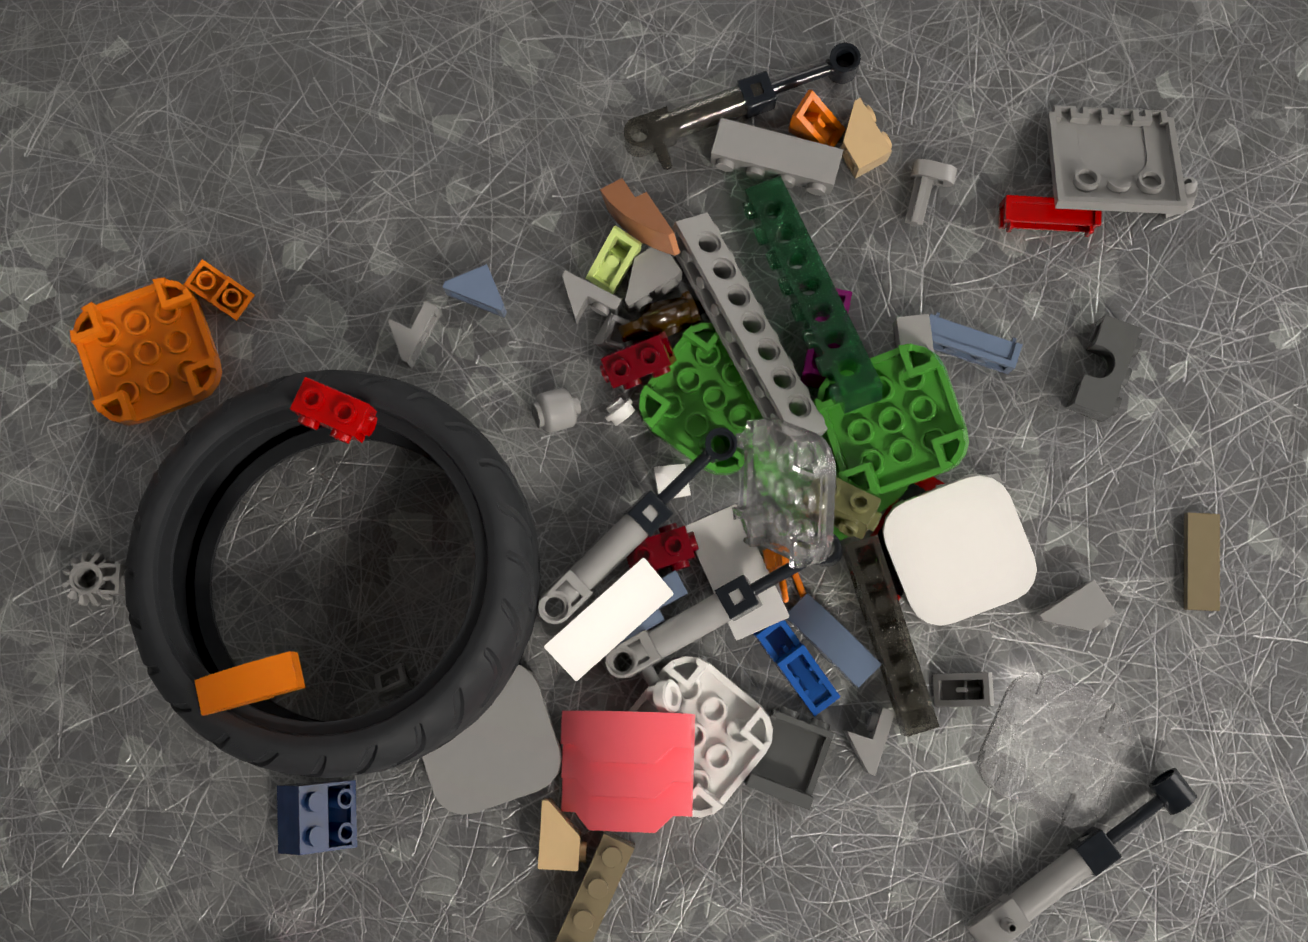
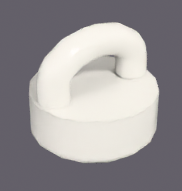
[645,680,681,713]

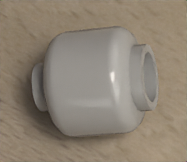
[531,388,581,433]

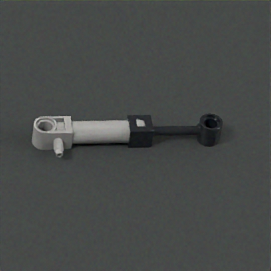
[537,427,737,624]
[605,531,843,687]
[965,768,1197,942]

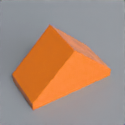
[788,90,846,147]

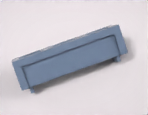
[929,312,1023,375]

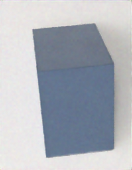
[443,264,507,318]

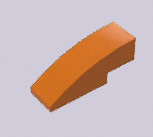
[194,651,306,716]

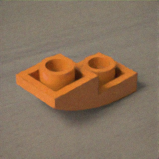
[183,259,255,321]

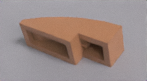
[600,178,680,256]

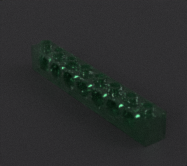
[742,176,883,414]

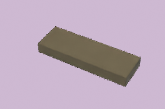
[1184,512,1220,611]

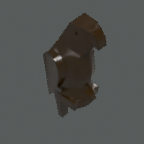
[618,291,706,342]

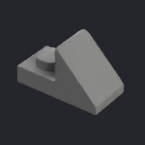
[562,270,622,324]
[388,301,441,369]
[843,707,895,776]

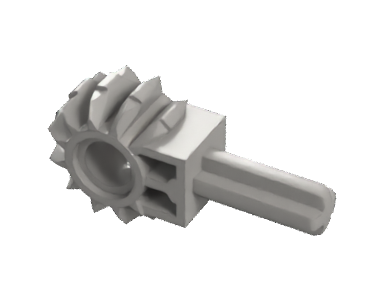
[61,551,127,606]

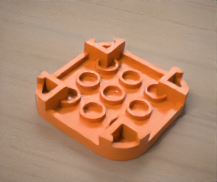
[70,277,222,426]

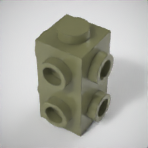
[803,470,882,540]

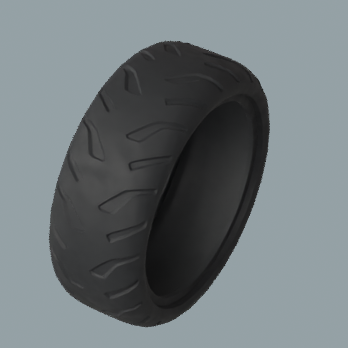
[124,369,540,778]

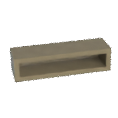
[555,831,635,942]

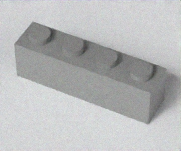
[710,118,844,196]

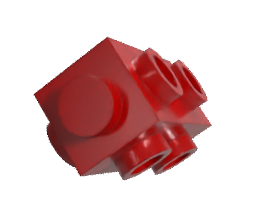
[290,377,377,444]

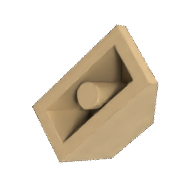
[538,798,587,871]

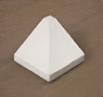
[654,464,691,499]

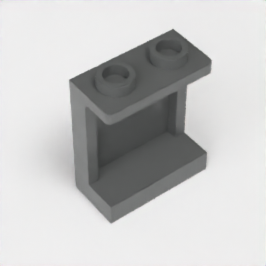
[745,706,836,810]

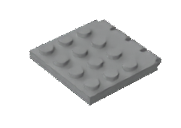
[1046,105,1188,215]

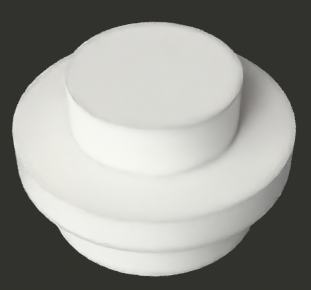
[605,397,635,426]

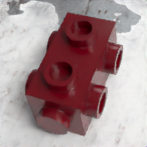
[600,331,677,390]
[626,523,699,575]

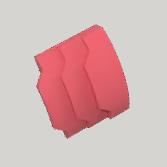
[561,711,695,833]

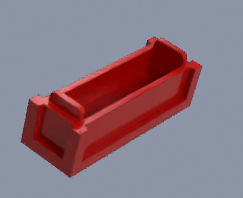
[998,195,1102,237]

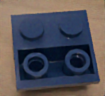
[277,780,357,855]

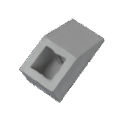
[625,247,682,313]

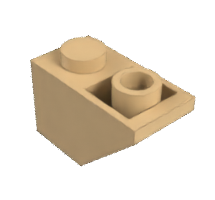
[841,98,892,179]

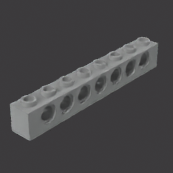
[672,212,828,455]

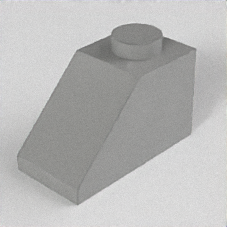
[1032,580,1117,633]

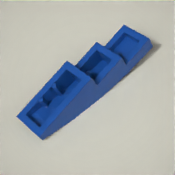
[753,620,840,717]

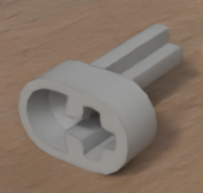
[904,159,957,227]

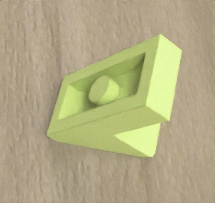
[586,225,642,294]

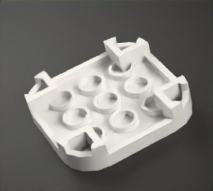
[882,473,1037,626]
[629,656,773,818]

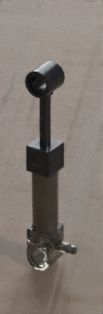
[624,42,861,170]

